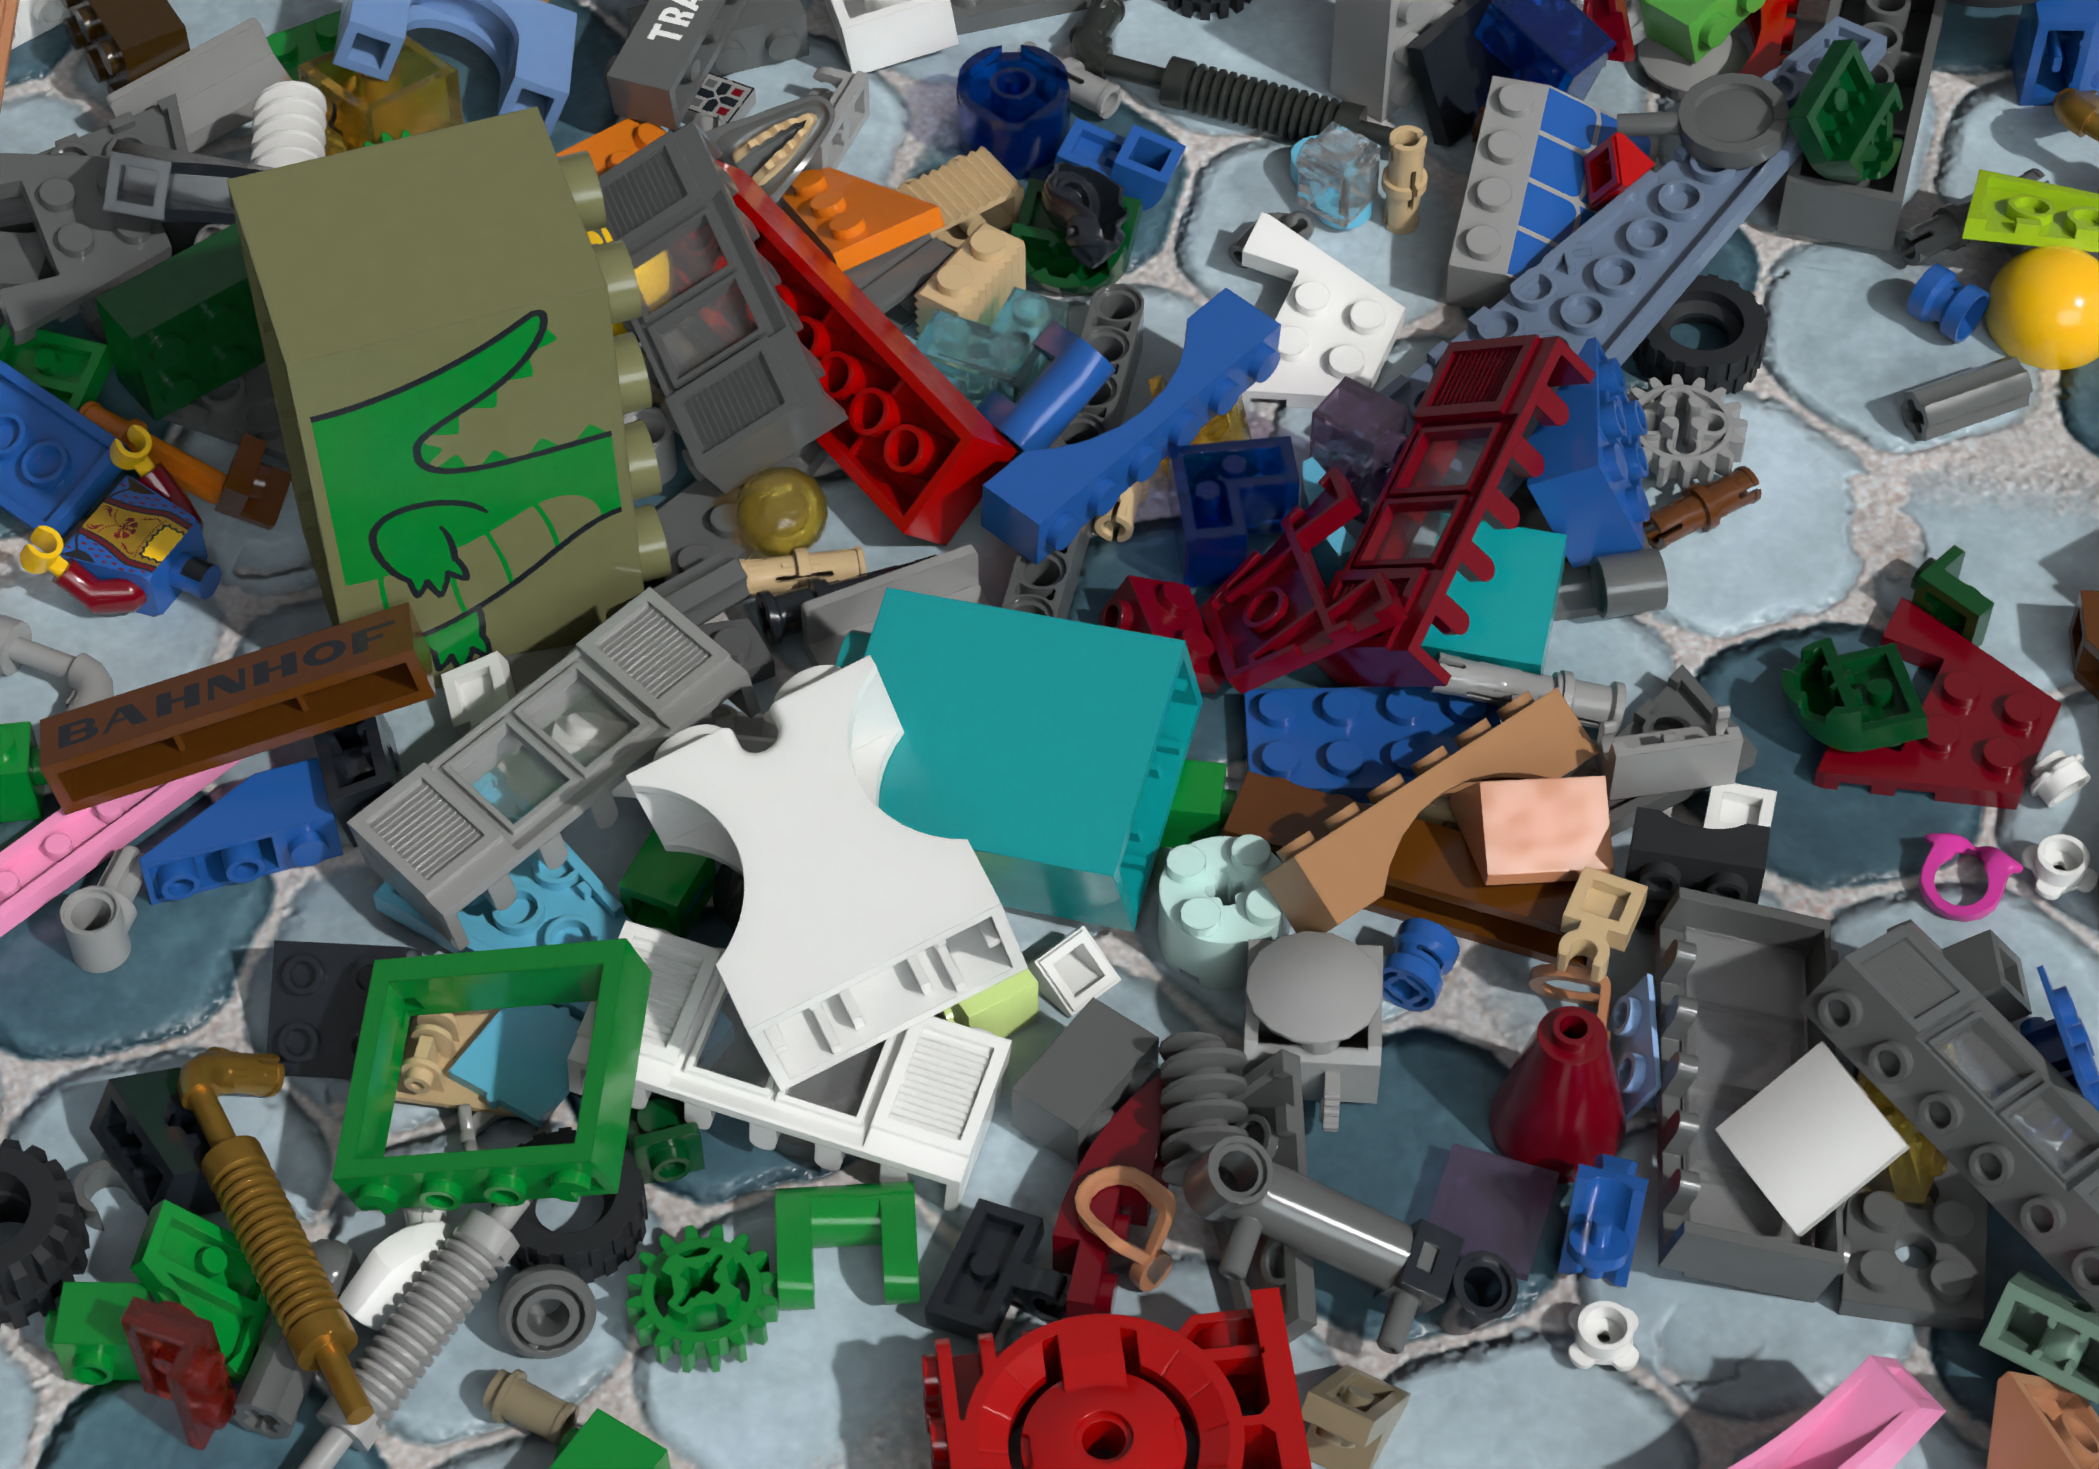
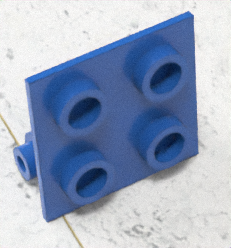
[2019,965,2099,1144]

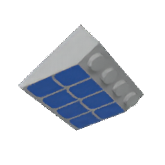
[1446,76,1660,310]

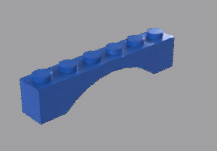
[981,288,1281,565]

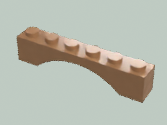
[1261,688,1599,933]

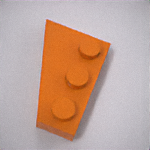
[779,166,945,272]

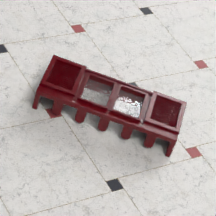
[1314,334,1595,687]

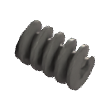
[1159,1031,1249,1187]

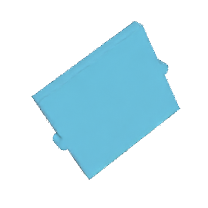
[448,1005,581,1128]

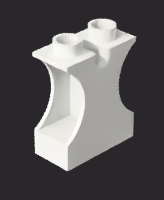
[625,655,1028,1092]

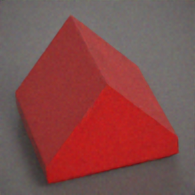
[1583,132,1655,211]

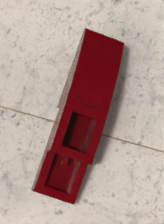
[1052,1075,1169,1318]

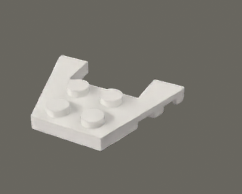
[1236,212,1406,411]

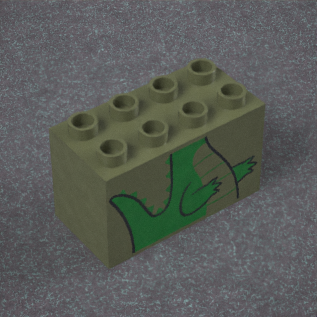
[227,106,671,689]

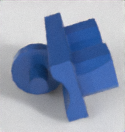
[1558,1154,1649,1288]

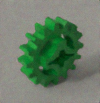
[626,1225,779,1373]

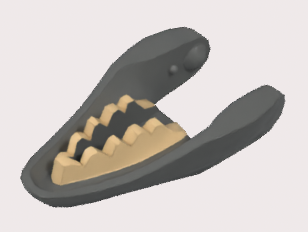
[705,95,835,203]

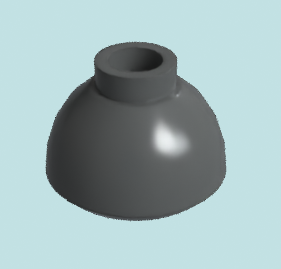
[497,1263,597,1359]

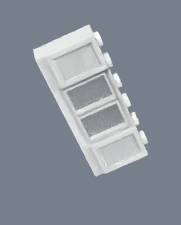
[567,920,1012,1214]

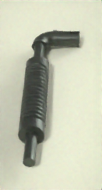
[1069,0,1395,156]

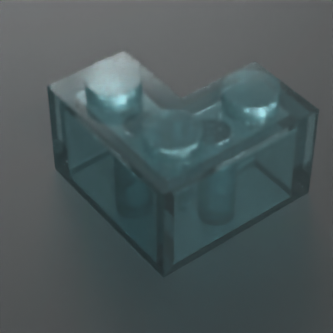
[915,287,1069,408]

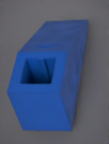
[139,757,343,905]

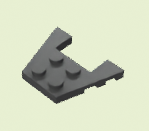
[0,153,172,346]

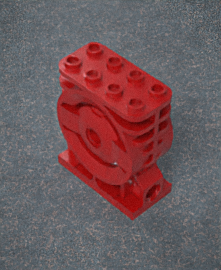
[921,1287,1312,1469]

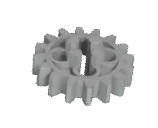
[1629,374,1748,491]

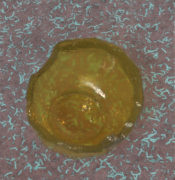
[735,467,828,557]

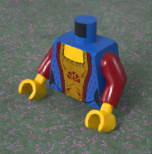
[20,424,221,617]

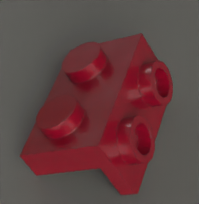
[1098,575,1226,694]

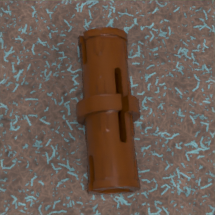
[1643,466,1762,551]

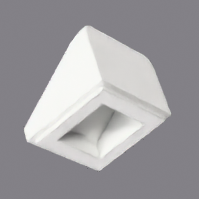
[1027,926,1121,1018]

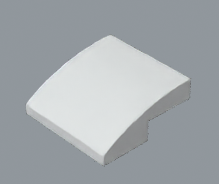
[1715,1041,1911,1237]

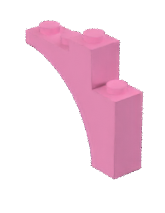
[1726,1355,1946,1469]

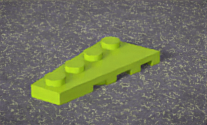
[1962,169,2099,253]

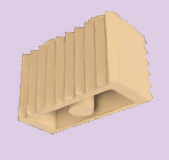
[892,146,1024,251]
[914,223,1026,362]

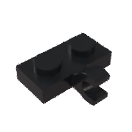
[924,1198,1068,1341]

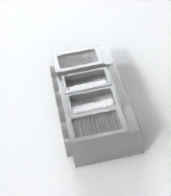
[347,587,761,952]

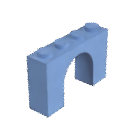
[332,0,577,136]

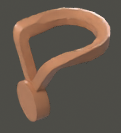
[1528,963,1611,1044]
[1074,1165,1177,1292]

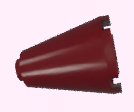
[1489,1006,1626,1184]

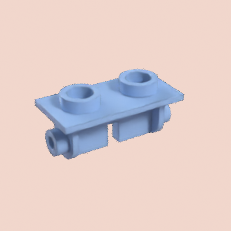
[1611,973,1662,1121]

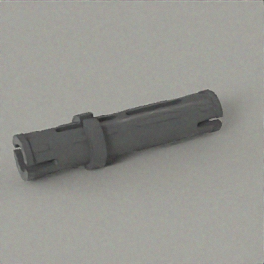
[1895,168,2050,266]

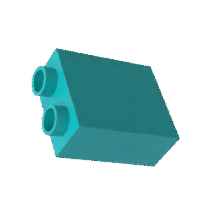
[836,587,1203,932]

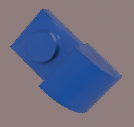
[1054,117,1186,211]

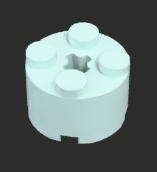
[1158,834,1290,990]

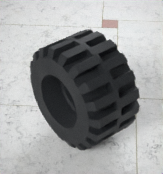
[0,1139,90,1329]

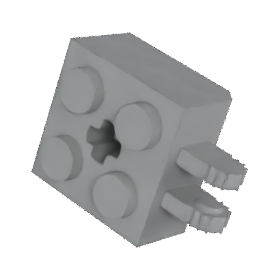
[1242,939,1383,1132]

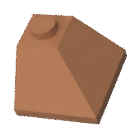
[1987,1371,2099,1469]

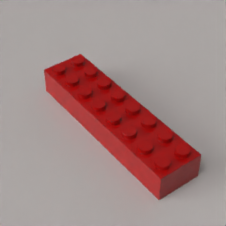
[669,160,1017,546]

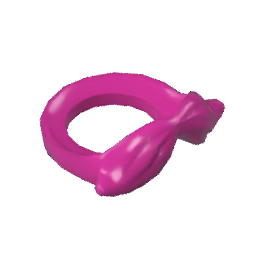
[1918,833,2023,922]

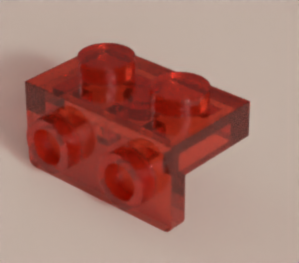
[120,1296,236,1450]

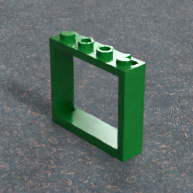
[332,938,652,1215]

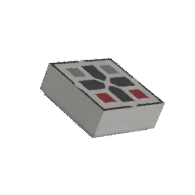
[682,72,756,128]

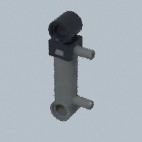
[1182,1135,1518,1354]

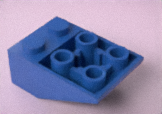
[2010,0,2099,106]
[1527,337,1650,568]

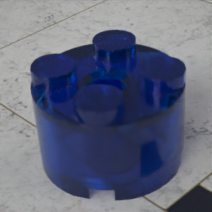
[956,45,1070,180]

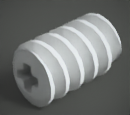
[250,80,327,168]

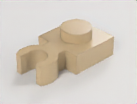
[1556,866,1648,983]

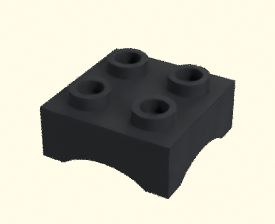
[1624,807,1770,935]

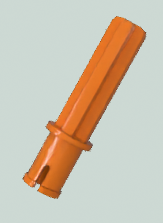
[78,401,227,505]

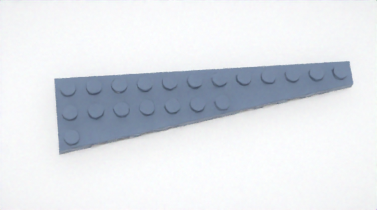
[1348,16,1887,499]

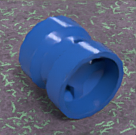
[1906,263,1990,343]
[1383,918,1460,1012]

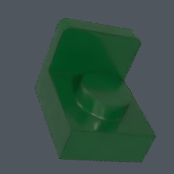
[1910,545,1994,647]
[626,1094,705,1184]

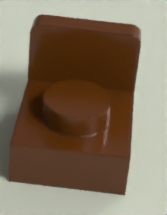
[214,433,291,530]

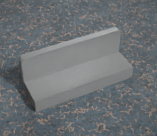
[106,17,292,153]
[801,544,992,667]

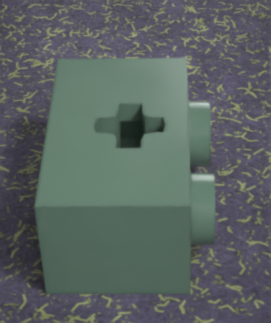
[1979,1268,2099,1405]

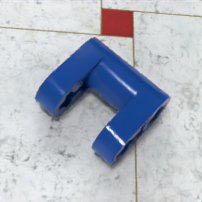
[976,320,1116,453]

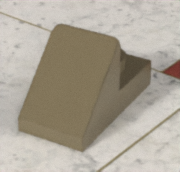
[1301,1364,1411,1469]

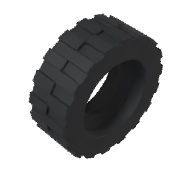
[1632,274,1768,394]
[491,1127,648,1284]

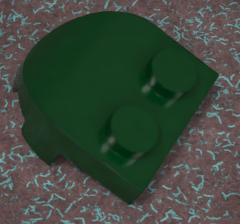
[1786,39,1903,181]
[1011,178,1143,294]
[1781,637,1929,752]

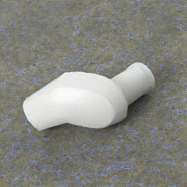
[338,1207,456,1331]

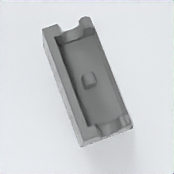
[801,66,870,172]
[1594,705,1743,800]

